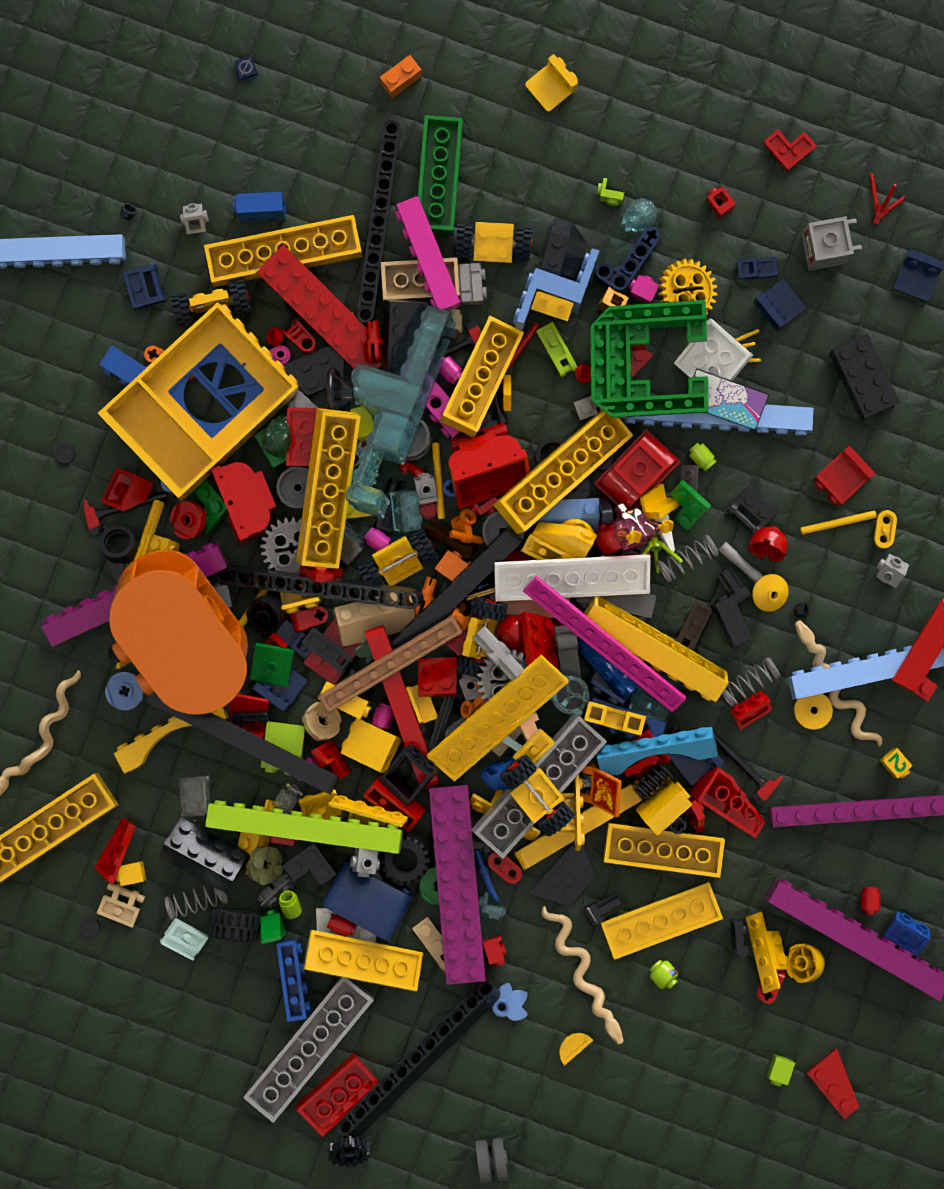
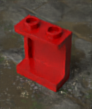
[813,446,876,506]

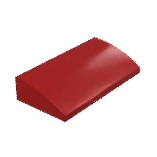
[296,1053,379,1137]

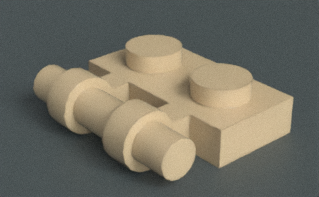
[97,883,146,928]

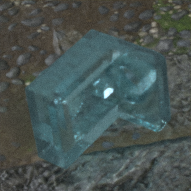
[479,892,506,919]

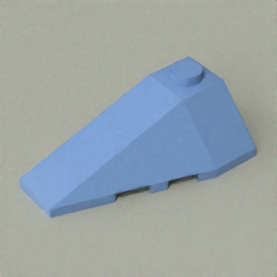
[534,498,600,534]

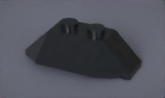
[541,218,587,282]

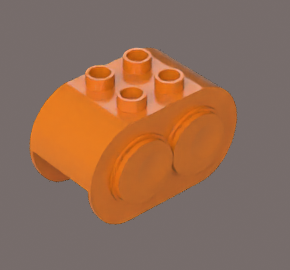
[109,550,248,714]

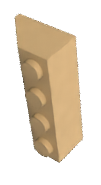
[381,258,460,301]
[333,592,415,647]

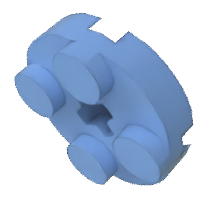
[105,672,145,710]

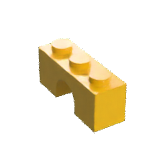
[583,701,646,735]

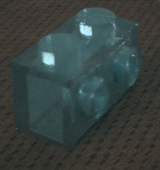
[390,490,422,532]

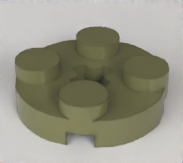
[246,845,284,885]

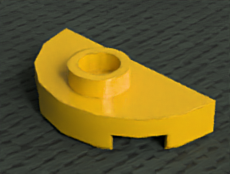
[559,1033,594,1066]

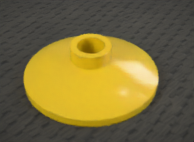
[752,574,789,612]

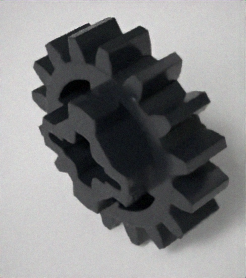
[327,1136,370,1168]

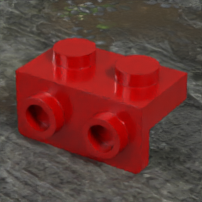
[729,690,773,730]

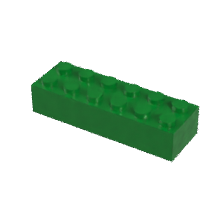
[418,115,463,236]

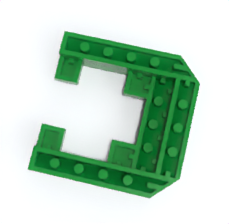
[591,300,710,418]

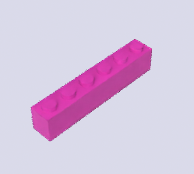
[395,196,461,314]

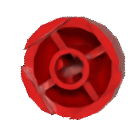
[595,519,632,556]
[748,526,788,562]
[497,615,524,653]

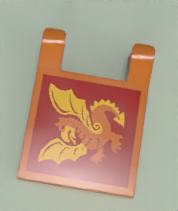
[580,762,622,817]

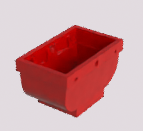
[593,429,681,513]
[449,431,530,510]
[211,462,276,547]

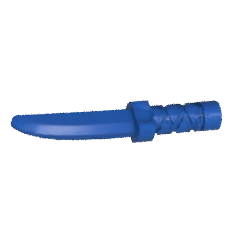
[474,850,499,901]

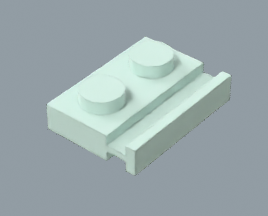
[160,918,209,961]

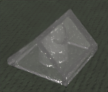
[179,776,211,817]

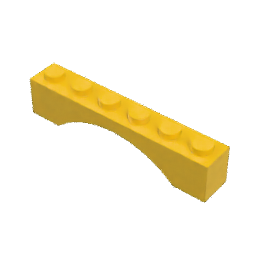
[113,707,229,774]

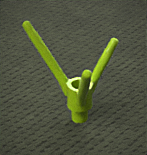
[641,531,683,574]

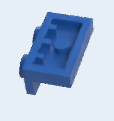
[884,911,930,956]

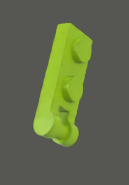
[536,322,577,378]

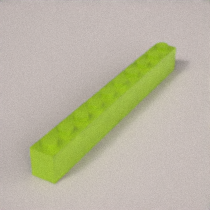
[205,800,403,854]

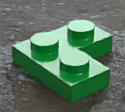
[194,479,231,534]
[669,480,711,531]

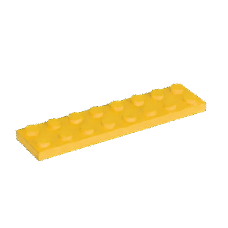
[427,655,569,782]

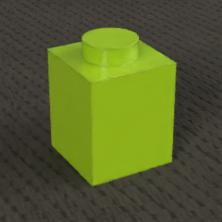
[767,1054,795,1087]

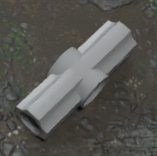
[472,626,524,681]

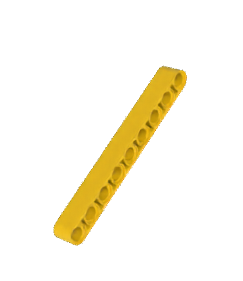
[514,773,669,870]

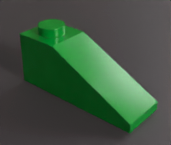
[261,909,287,944]

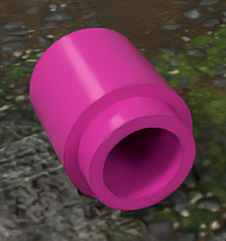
[436,356,463,385]
[363,527,391,552]
[371,703,394,731]

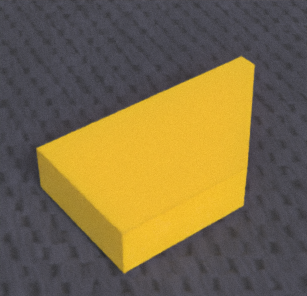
[503,375,511,411]

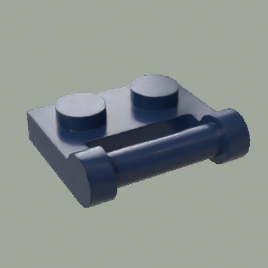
[123,264,167,310]

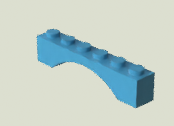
[597,727,717,776]

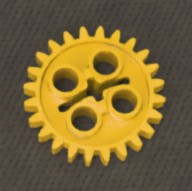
[658,259,717,314]

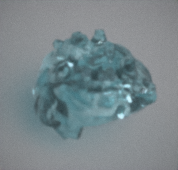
[621,198,657,232]

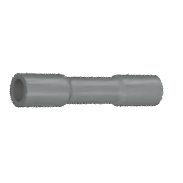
[719,542,763,583]

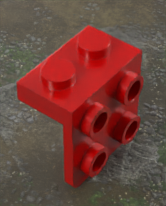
[228,694,269,739]

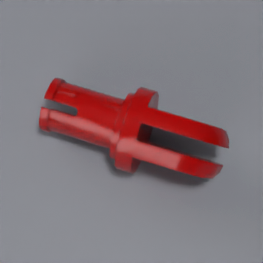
[365,321,384,364]

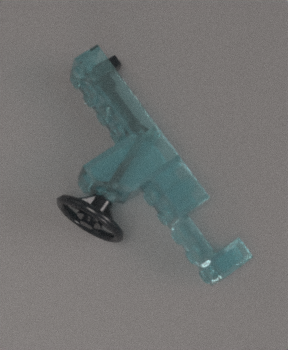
[326,305,460,518]

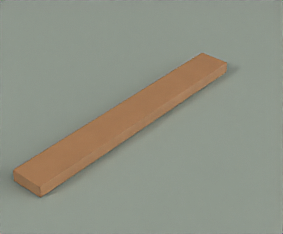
[318,615,463,713]

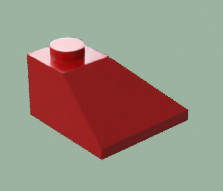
[101,467,154,511]

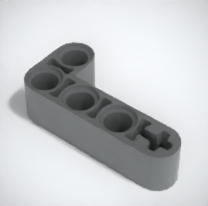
[554,625,583,696]

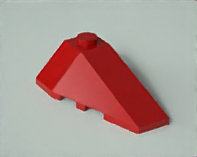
[689,767,766,839]

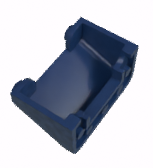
[321,858,414,941]

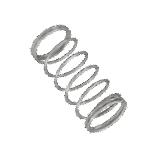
[657,535,719,583]
[722,657,780,708]
[165,885,228,921]

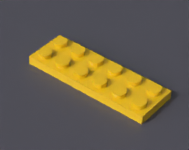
[600,882,723,960]
[303,930,423,992]

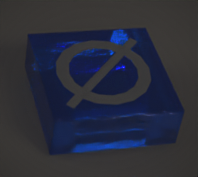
[234,55,258,81]

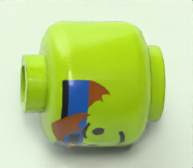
[650,960,678,989]

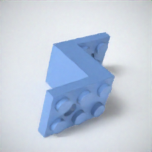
[513,248,599,331]

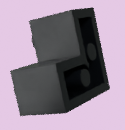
[283,842,338,886]

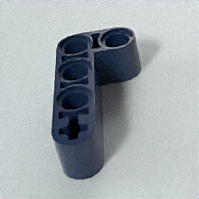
[595,227,660,293]

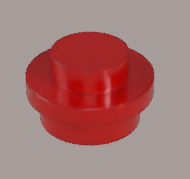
[266,327,284,347]
[575,364,591,383]
[418,502,437,519]

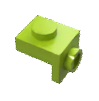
[597,178,624,206]

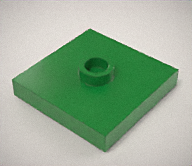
[250,642,294,687]

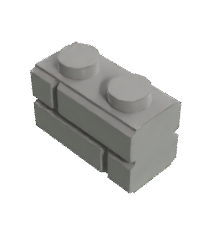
[458,263,487,306]

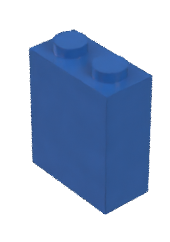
[233,192,286,222]

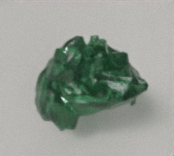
[261,416,293,457]

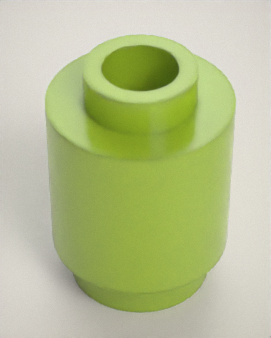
[689,443,717,471]
[279,890,302,919]

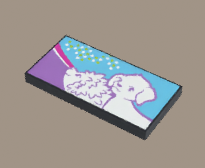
[687,368,769,430]

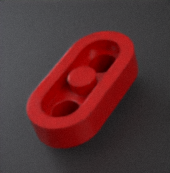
[488,852,522,884]

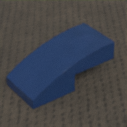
[738,257,779,279]
[276,620,312,658]

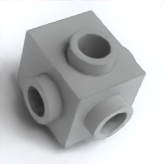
[180,203,209,235]
[876,554,909,588]
[350,848,380,877]

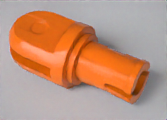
[415,576,438,616]

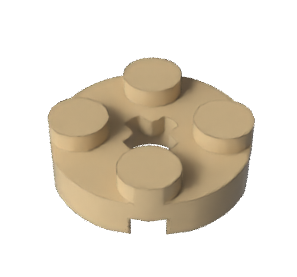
[302,701,341,741]

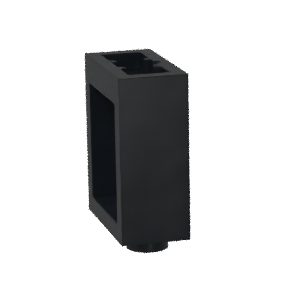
[711,595,753,648]
[379,743,440,807]

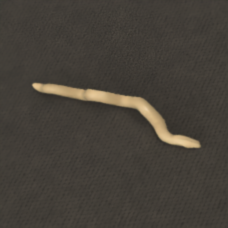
[795,620,883,747]
[0,670,81,796]
[541,906,624,1045]

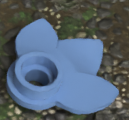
[492,983,528,1021]

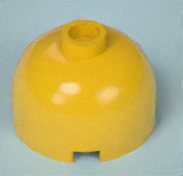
[786,944,825,983]

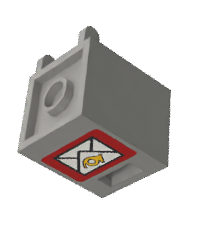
[801,216,862,271]

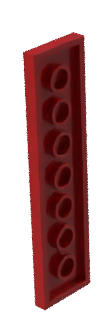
[256,245,383,381]

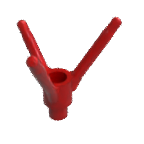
[870,173,905,225]

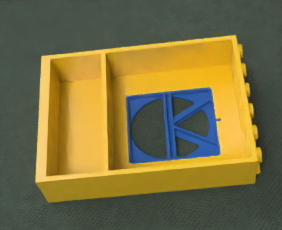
[98,302,299,502]

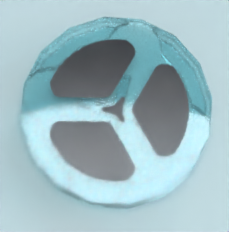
[551,676,589,714]

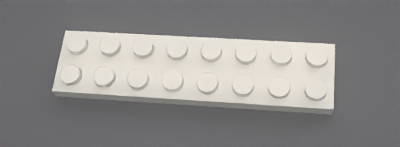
[494,555,650,601]

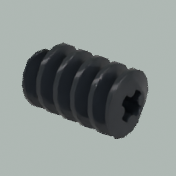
[631,762,675,804]

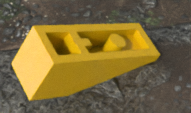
[532,522,597,558]
[521,534,575,560]

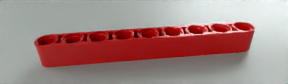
[365,625,440,790]

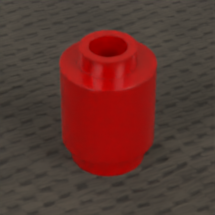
[861,887,881,915]
[327,913,357,937]

